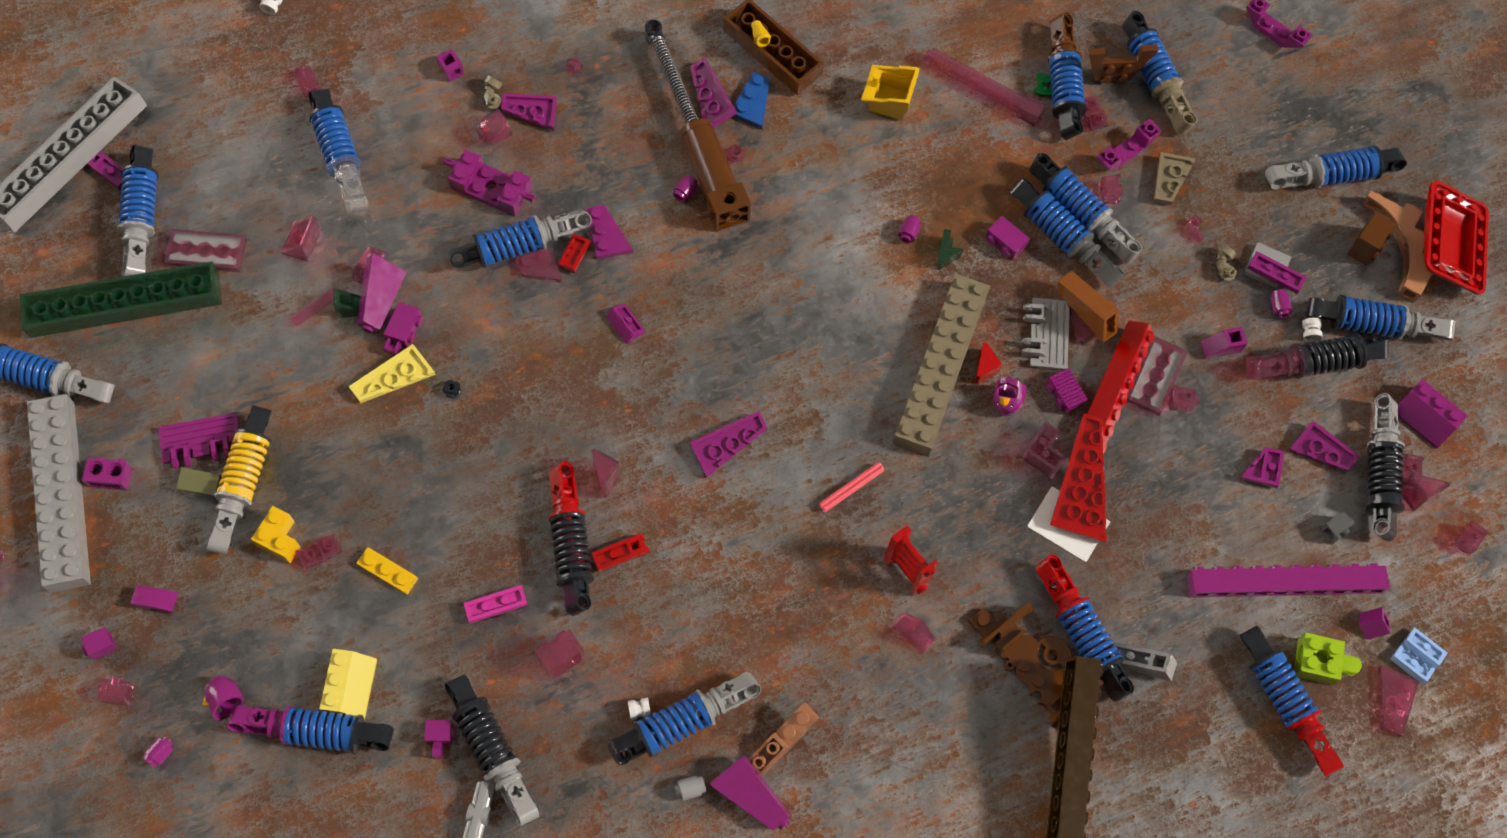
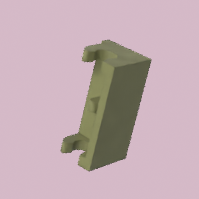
[176,467,222,496]

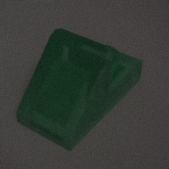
[936,229,963,270]

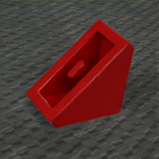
[974,342,1002,384]

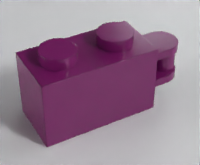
[384,302,423,355]

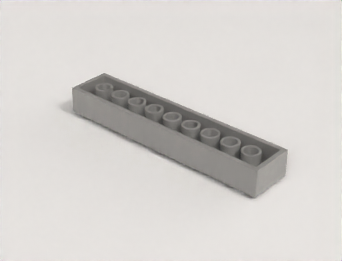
[0,77,147,232]
[27,394,91,593]

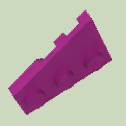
[501,93,557,131]
[586,205,633,259]

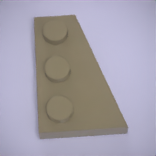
[1153,152,1196,205]

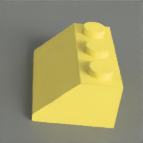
[320,649,377,720]

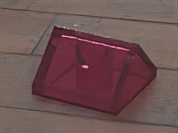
[281,216,322,262]
[591,449,621,498]
[1402,473,1450,512]

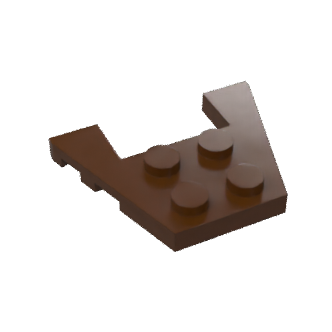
[1088,44,1159,84]

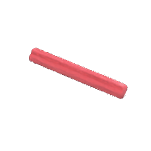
[819,462,884,512]

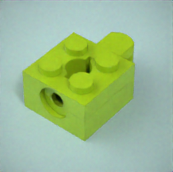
[1294,633,1362,685]

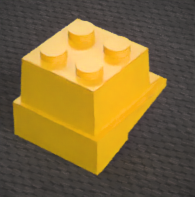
[861,65,920,120]

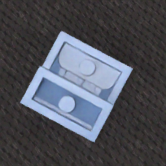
[1390,627,1447,685]

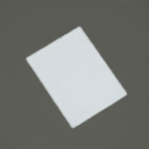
[1028,487,1110,562]

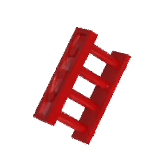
[883,525,938,597]

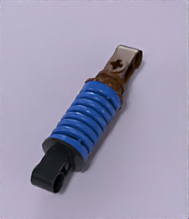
[1048,12,1087,140]

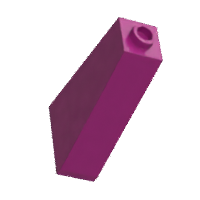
[357,254,406,334]
[710,756,792,830]

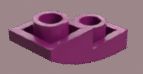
[130,585,178,614]

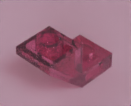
[292,65,321,98]

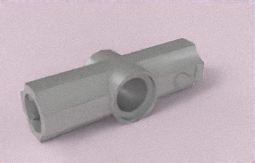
[463,781,495,838]

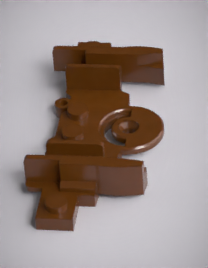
[968,602,1103,728]

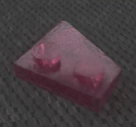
[516,248,562,283]

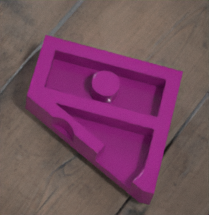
[1241,447,1285,489]

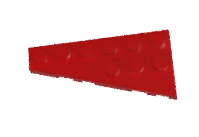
[1050,414,1107,542]

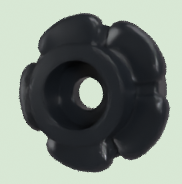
[442,380,461,398]

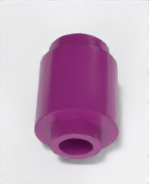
[673,175,699,203]
[898,215,921,243]
[1270,289,1293,318]
[142,736,174,768]

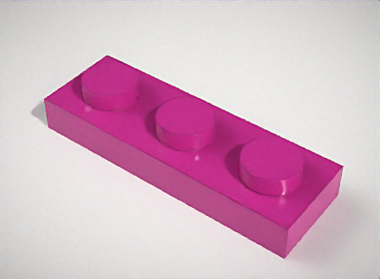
[463,585,528,624]

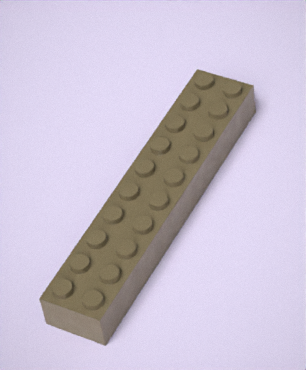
[893,273,990,457]

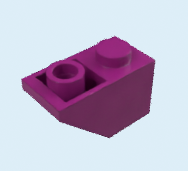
[1200,327,1248,359]

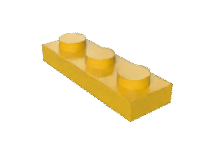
[356,547,418,595]

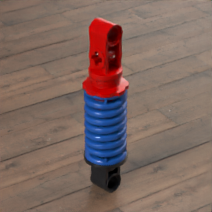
[1036,554,1134,702]
[1239,625,1344,777]

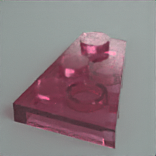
[1378,665,1419,737]

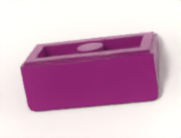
[606,304,646,344]

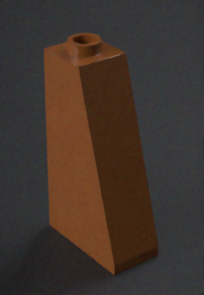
[1058,271,1118,343]

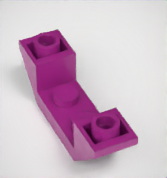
[1246,0,1313,48]
[1096,119,1162,170]

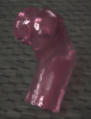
[1187,215,1205,243]

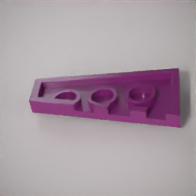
[690,57,737,129]

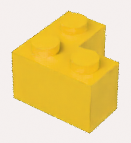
[251,506,301,564]

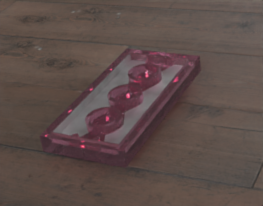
[164,229,247,272]
[1127,336,1188,416]

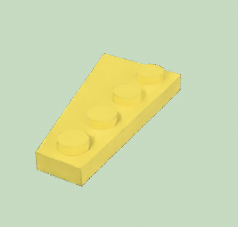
[349,344,435,403]

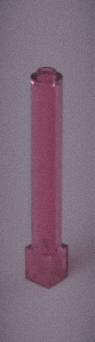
[924,48,1046,126]

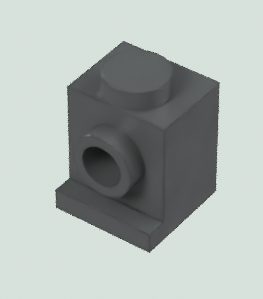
[1320,511,1354,544]

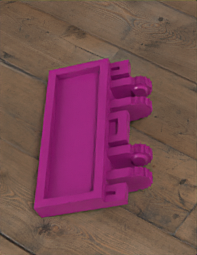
[158,412,240,469]

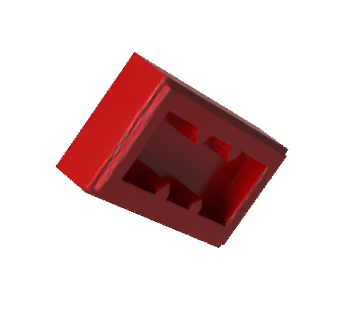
[558,233,591,273]

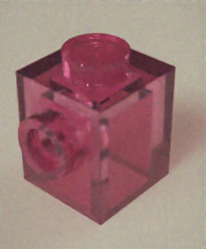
[97,676,134,706]

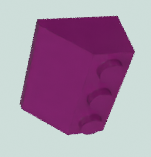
[1398,379,1468,449]

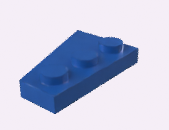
[733,71,770,129]

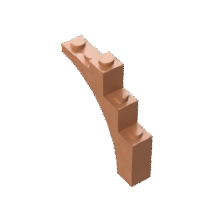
[1362,190,1432,303]

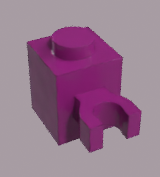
[424,720,456,759]

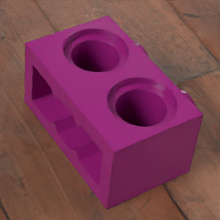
[82,457,132,491]

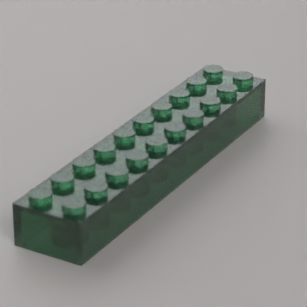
[19,261,222,338]

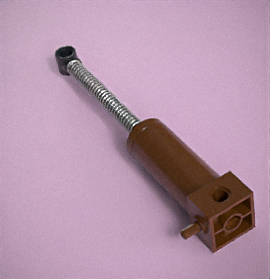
[645,19,751,232]

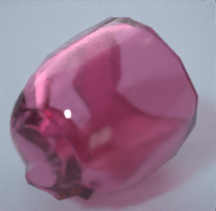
[477,109,513,144]

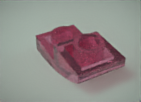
[1083,95,1108,131]
[296,534,342,571]

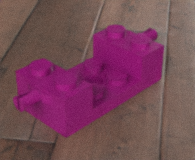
[444,149,536,217]

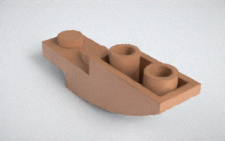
[748,703,820,776]

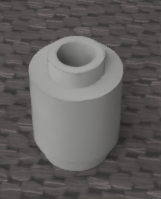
[674,775,706,801]

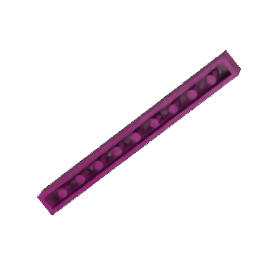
[1187,563,1390,598]

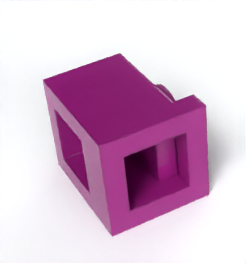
[436,49,464,82]

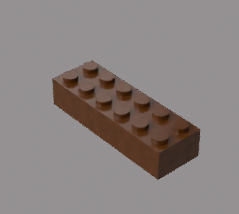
[723,0,824,95]

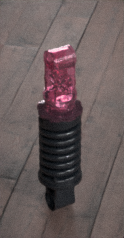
[1246,334,1389,380]

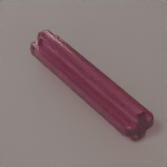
[290,287,341,326]

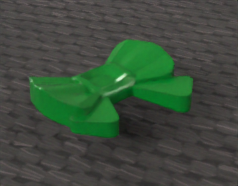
[1033,73,1052,97]

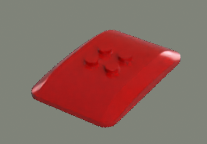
[1424,181,1489,295]

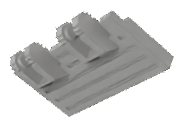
[1022,298,1069,371]

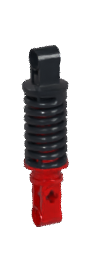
[548,461,594,616]

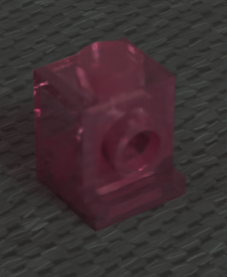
[1099,174,1123,205]
[1169,385,1200,412]
[1403,454,1424,485]
[1453,520,1489,555]

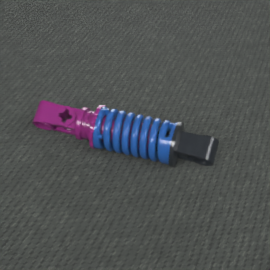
[226,705,394,754]

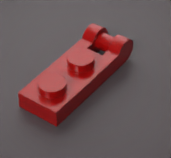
[591,534,650,572]

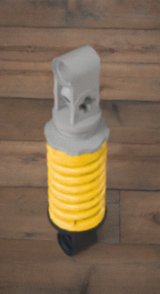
[206,405,272,555]

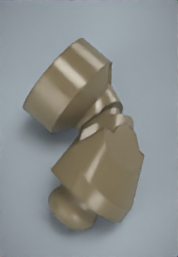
[483,75,502,109]
[1215,244,1237,281]

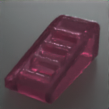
[352,246,386,284]

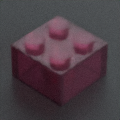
[535,630,585,681]

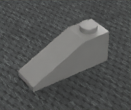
[1111,642,1177,681]

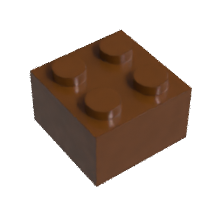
[1347,211,1396,266]

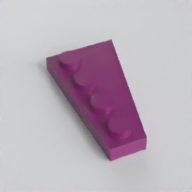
[690,411,767,478]

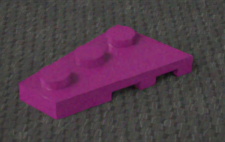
[1289,421,1360,472]

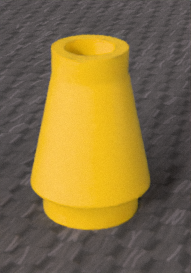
[751,20,771,47]

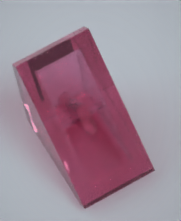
[892,613,936,654]

